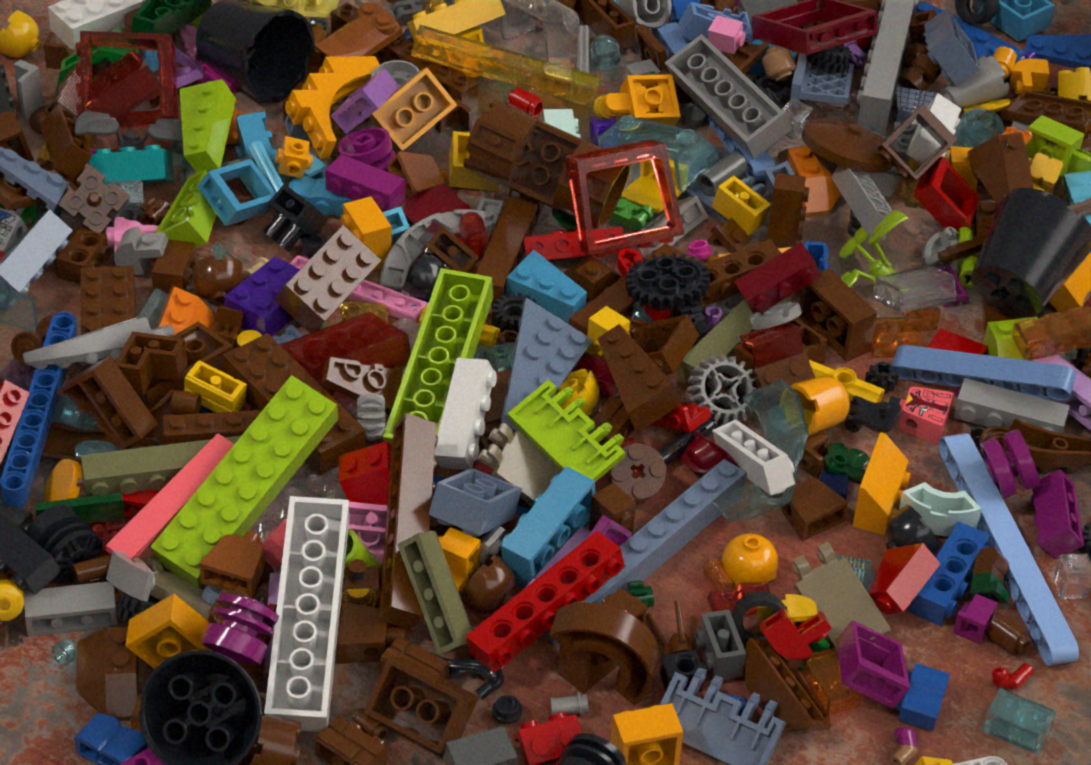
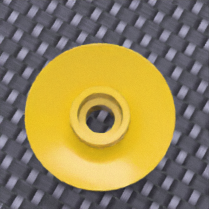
[963,99,1011,120]

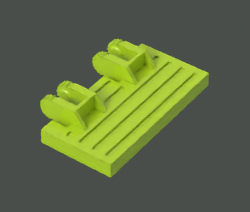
[507,379,625,482]

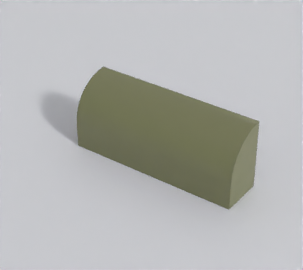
[397,531,472,655]

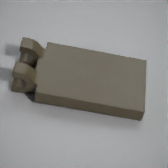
[478,422,562,507]
[792,542,891,656]
[131,556,227,623]

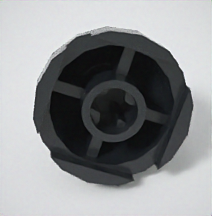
[400,252,446,302]
[885,504,939,555]

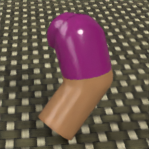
[890,727,918,765]

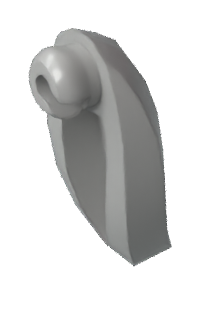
[921,227,958,271]

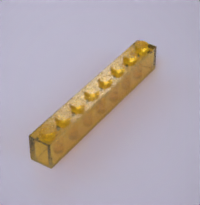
[411,24,601,108]

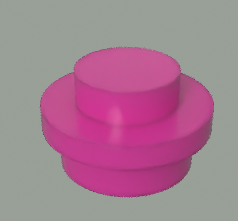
[687,240,712,261]

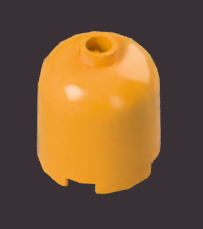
[780,377,850,437]

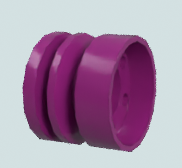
[200,593,279,666]

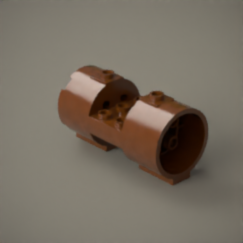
[463,100,631,229]

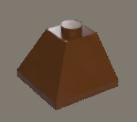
[563,256,622,303]

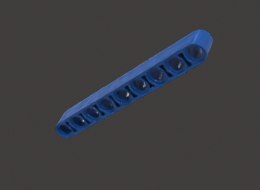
[0,312,77,508]

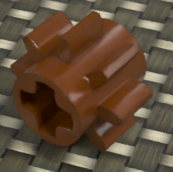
[140,197,170,226]

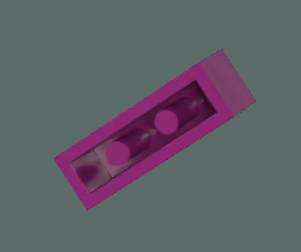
[325,154,405,212]
[1031,469,1084,559]

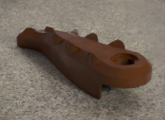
[979,418,1091,474]

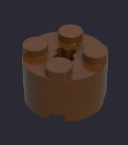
[607,443,667,502]
[242,714,301,765]

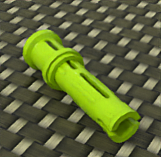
[956,227,978,288]

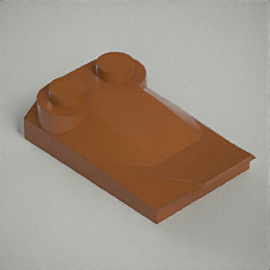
[314,2,403,57]

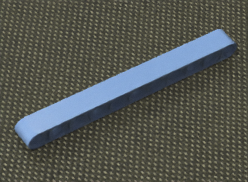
[939,433,1079,666]

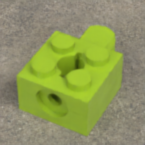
[1025,115,1091,186]

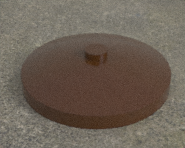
[802,118,898,172]

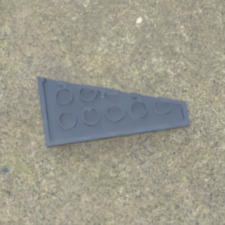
[501,298,593,435]

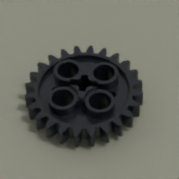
[625,252,710,311]

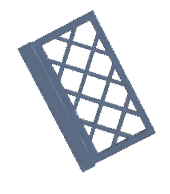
[790,53,855,107]

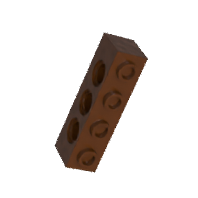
[698,239,781,308]

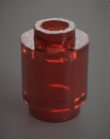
[459,212,489,250]

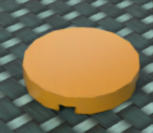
[43,459,83,502]

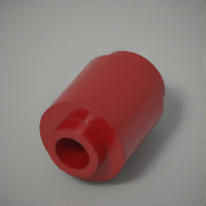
[507,87,544,118]

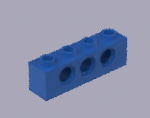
[909,522,990,626]

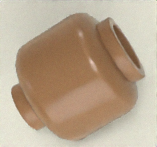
[762,46,796,82]

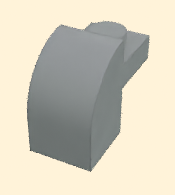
[114,226,169,275]

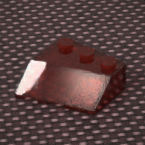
[86,50,163,116]

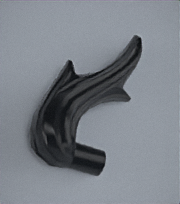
[433,653,505,700]

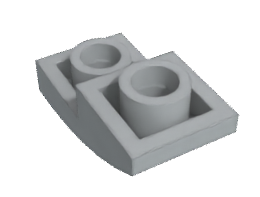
[480,526,505,566]
[106,551,155,602]

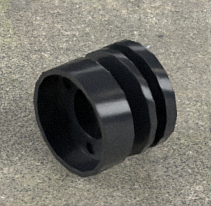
[26,505,103,583]
[554,733,627,765]

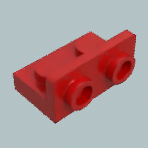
[652,403,712,433]

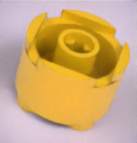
[1058,67,1091,102]

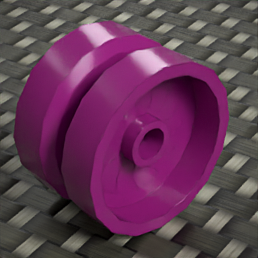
[338,127,396,172]
[980,429,1040,499]

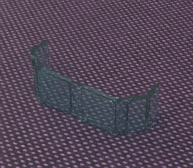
[713,379,808,522]

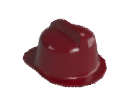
[681,431,739,476]

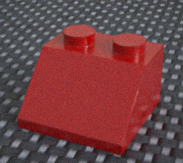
[339,441,392,506]

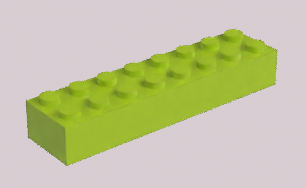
[383,268,493,466]
[151,375,338,589]

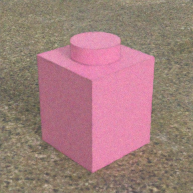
[708,15,746,54]

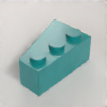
[89,145,174,186]

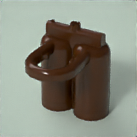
[72,554,123,598]

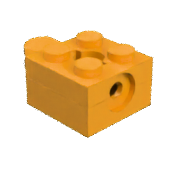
[602,74,681,131]

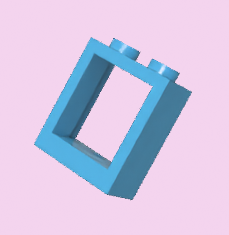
[197,159,276,226]

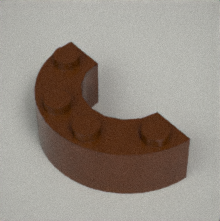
[549,601,659,706]

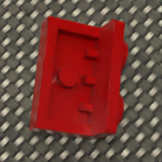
[513,712,582,765]

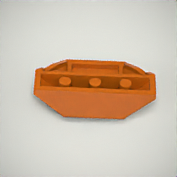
[778,146,842,217]
[156,285,216,336]

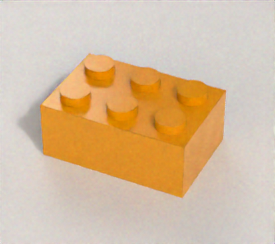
[369,67,457,153]

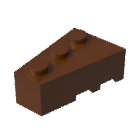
[57,355,158,449]

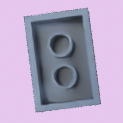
[428,468,522,536]

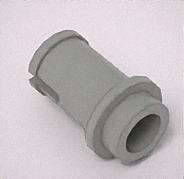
[550,692,589,716]

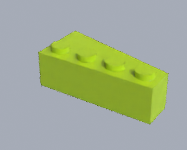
[155,169,221,249]

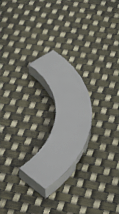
[378,209,485,292]

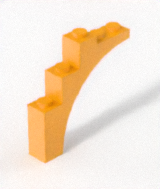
[285,56,380,159]

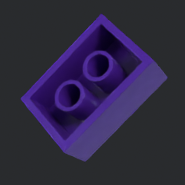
[224,256,300,337]

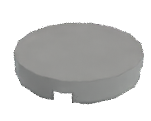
[749,302,802,330]

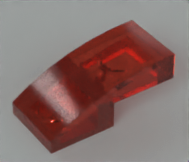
[707,582,771,617]

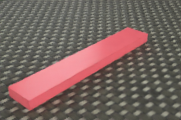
[106,433,234,559]

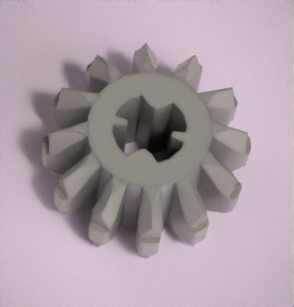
[357,394,385,441]

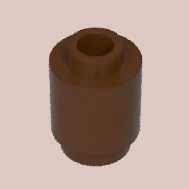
[986,614,1031,655]

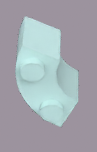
[899,482,982,536]

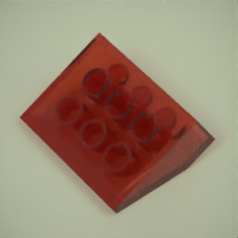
[280,312,411,396]

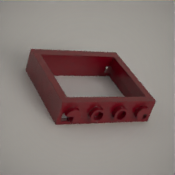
[752,0,878,55]

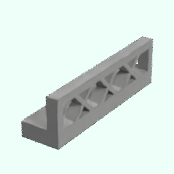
[625,195,708,258]

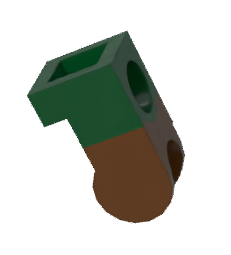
[970,546,1009,604]

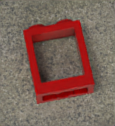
[913,156,980,232]

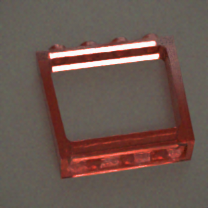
[75,31,178,128]
[564,139,685,258]

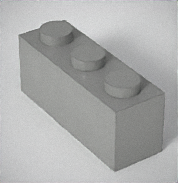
[24,582,118,637]

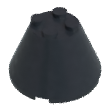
[138,650,262,765]

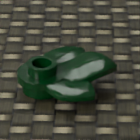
[823,442,870,481]

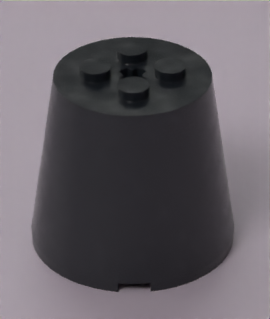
[196,0,315,103]
[971,188,1091,318]

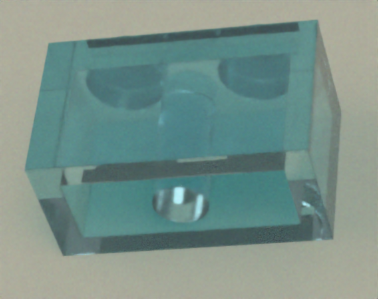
[982,688,1057,755]

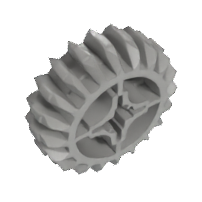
[687,354,759,426]

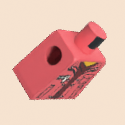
[889,386,954,445]

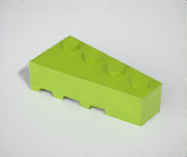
[180,79,236,173]

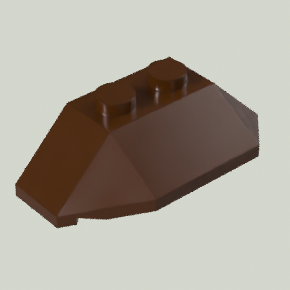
[76,624,139,721]
[745,638,832,730]

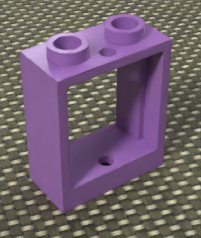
[330,68,400,134]

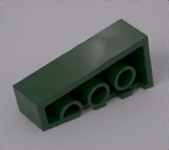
[131,0,212,47]

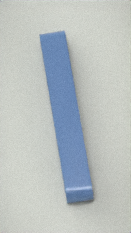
[892,345,1076,401]

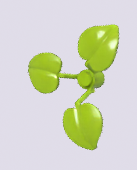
[839,210,909,289]

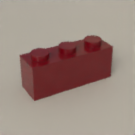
[734,242,822,314]

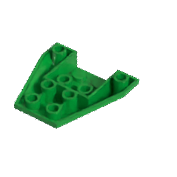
[55,25,138,94]

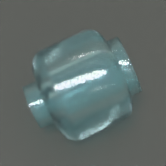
[590,35,621,71]

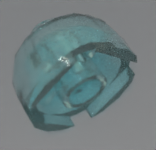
[955,108,1004,148]

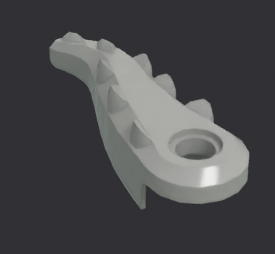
[23,317,174,370]

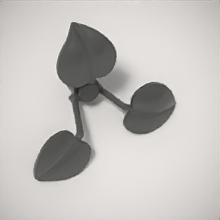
[75,93,183,151]

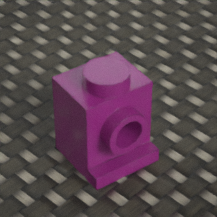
[953,594,998,644]

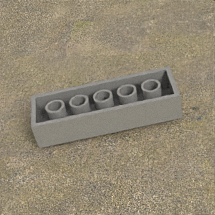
[665,34,792,159]

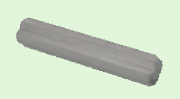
[576,25,589,82]

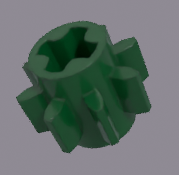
[624,580,654,615]

